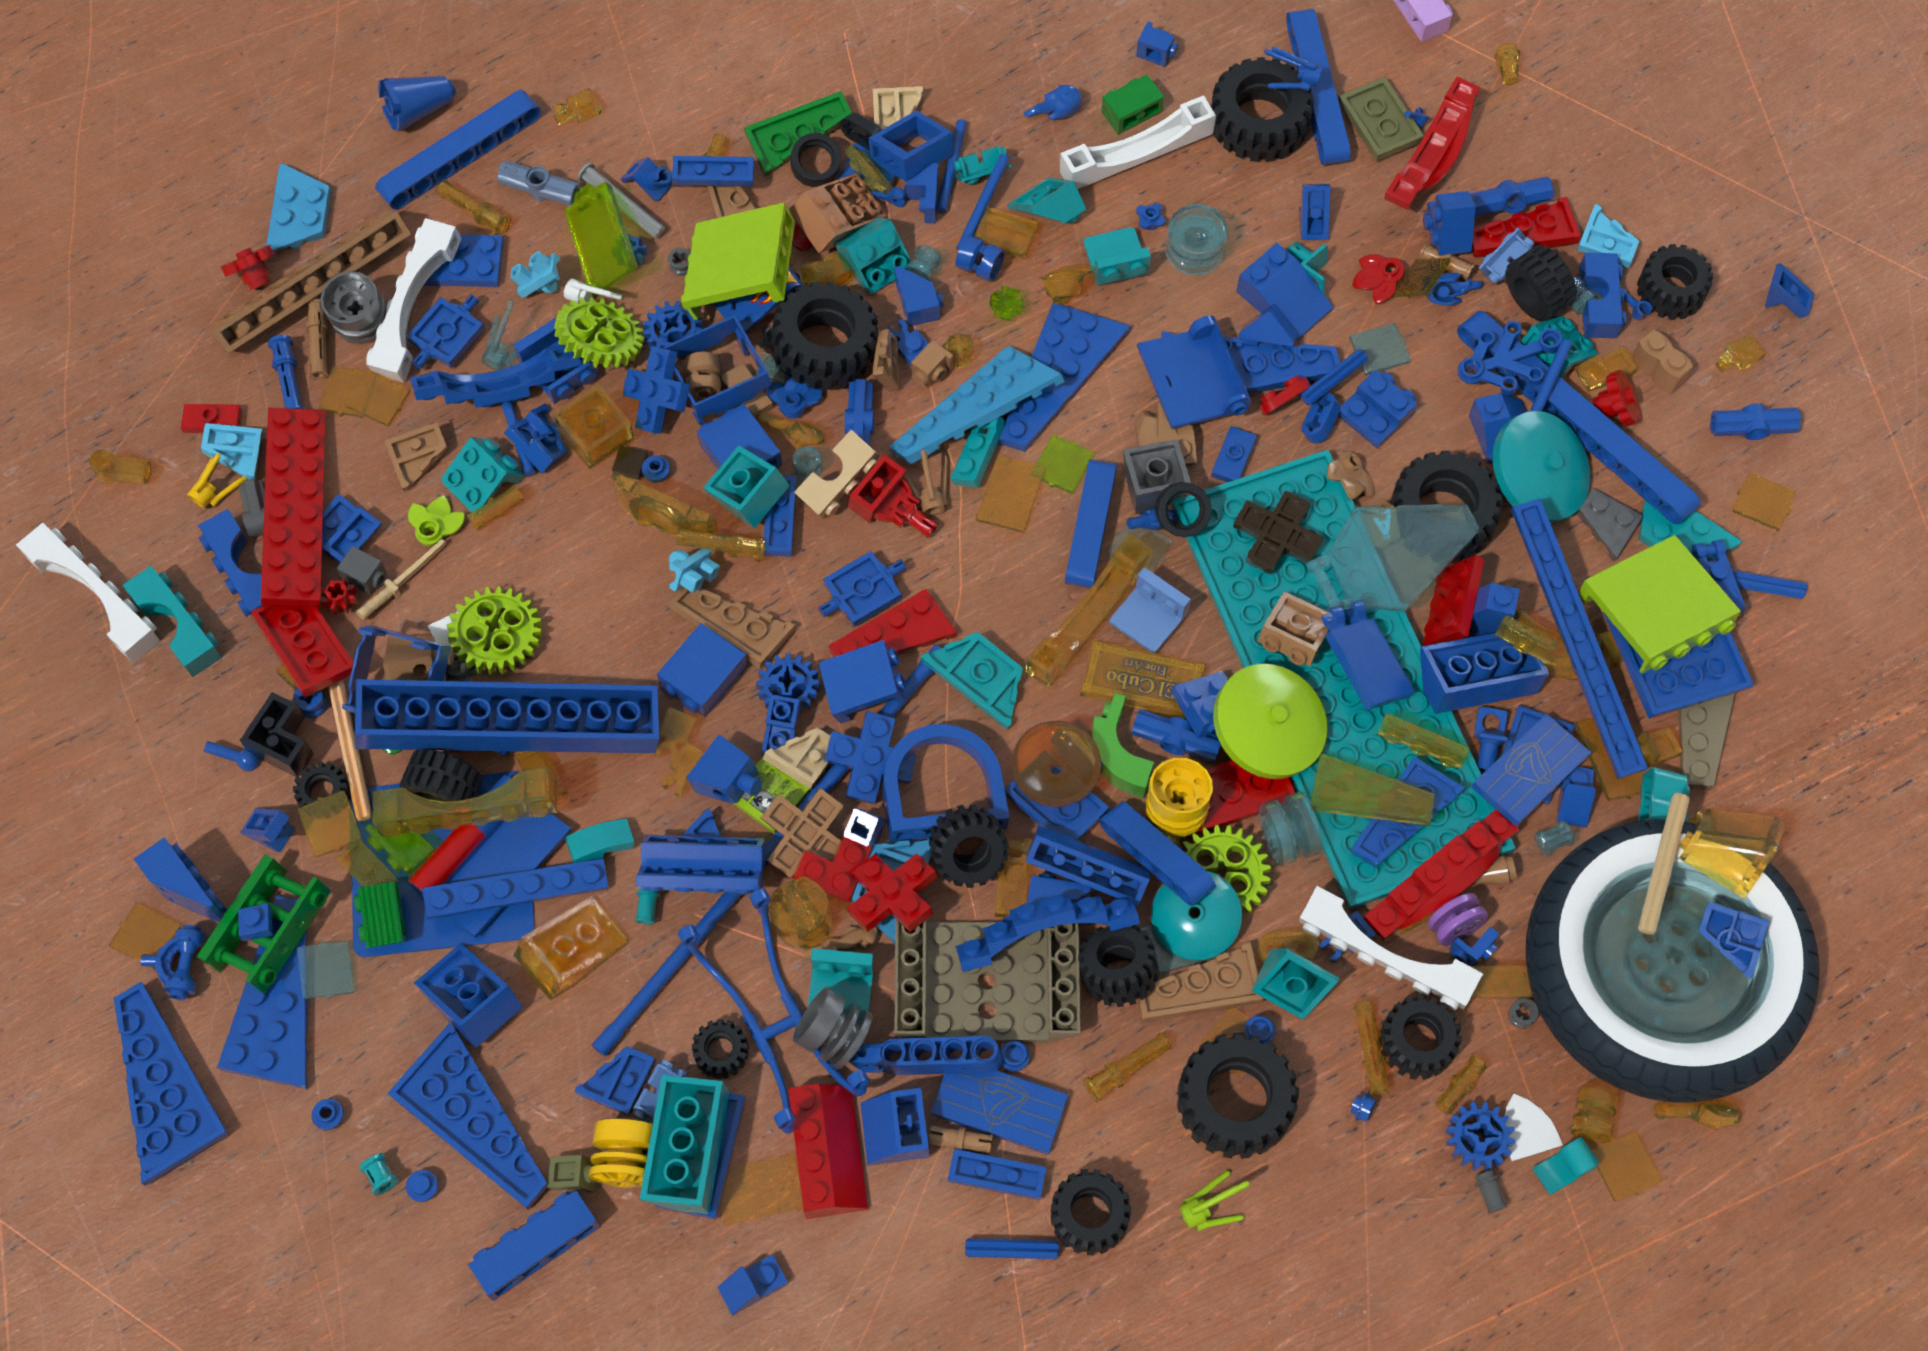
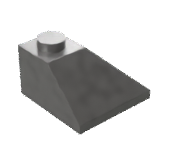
[1123,439,1191,514]

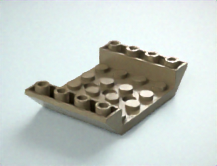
[894,919,1080,1043]

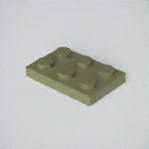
[1338,77,1424,161]

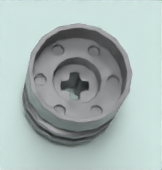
[320,271,387,344]
[793,986,873,1069]

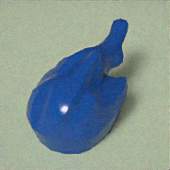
[1024,85,1082,120]
[1425,273,1482,306]

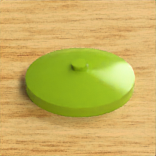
[1213,664,1327,779]

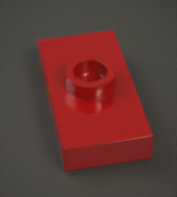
[181,404,242,433]

